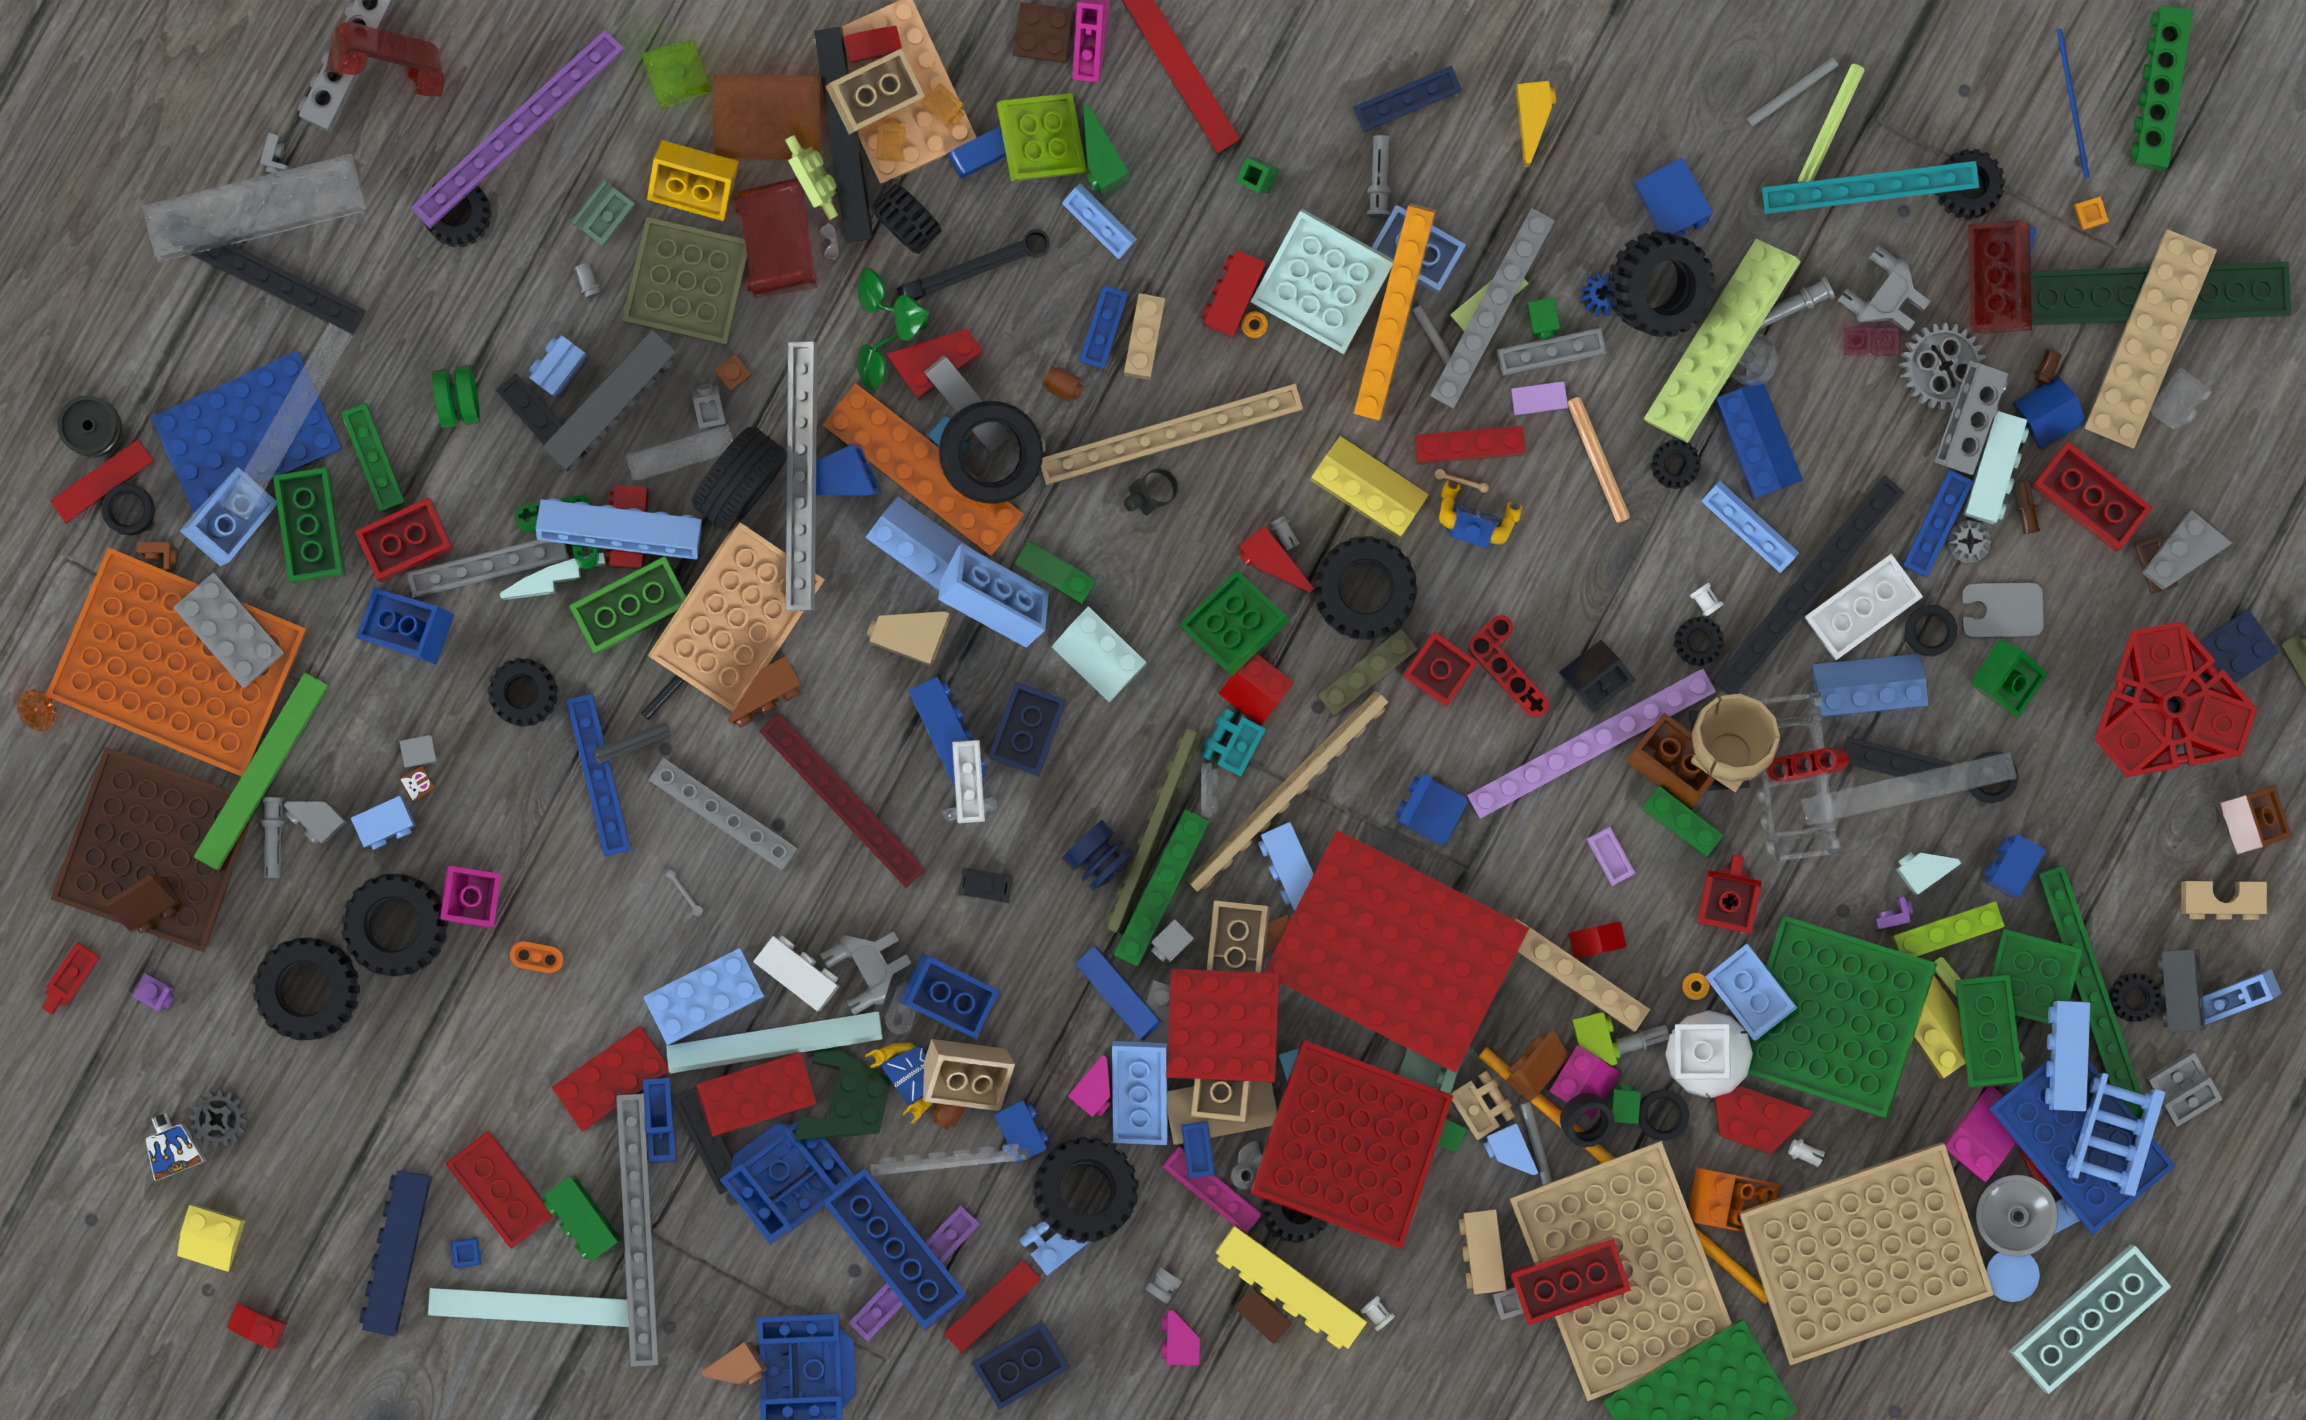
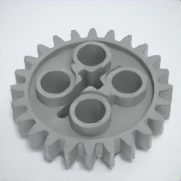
[1899,323,1986,410]

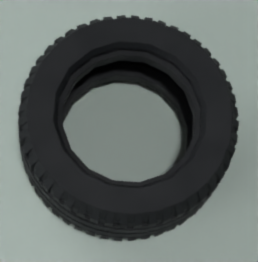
[939,401,1043,504]
[692,427,787,530]

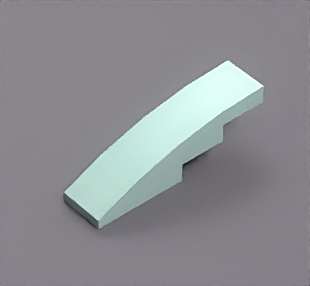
[500,553,607,600]

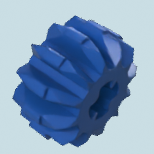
[1580,272,1616,317]

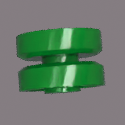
[432,365,481,429]

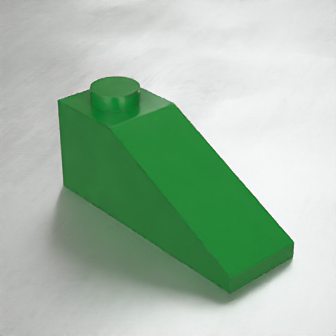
[1014,541,1097,606]

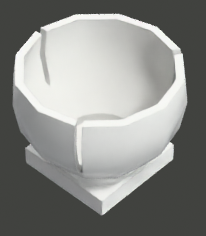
[1665,1010,1753,1098]

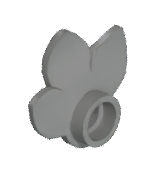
[1231,1141,1263,1189]

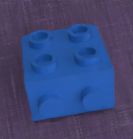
[1395,773,1467,845]

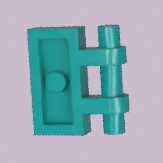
[1201,708,1266,777]

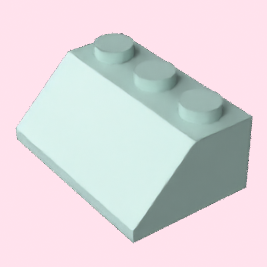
[1052,606,1147,703]

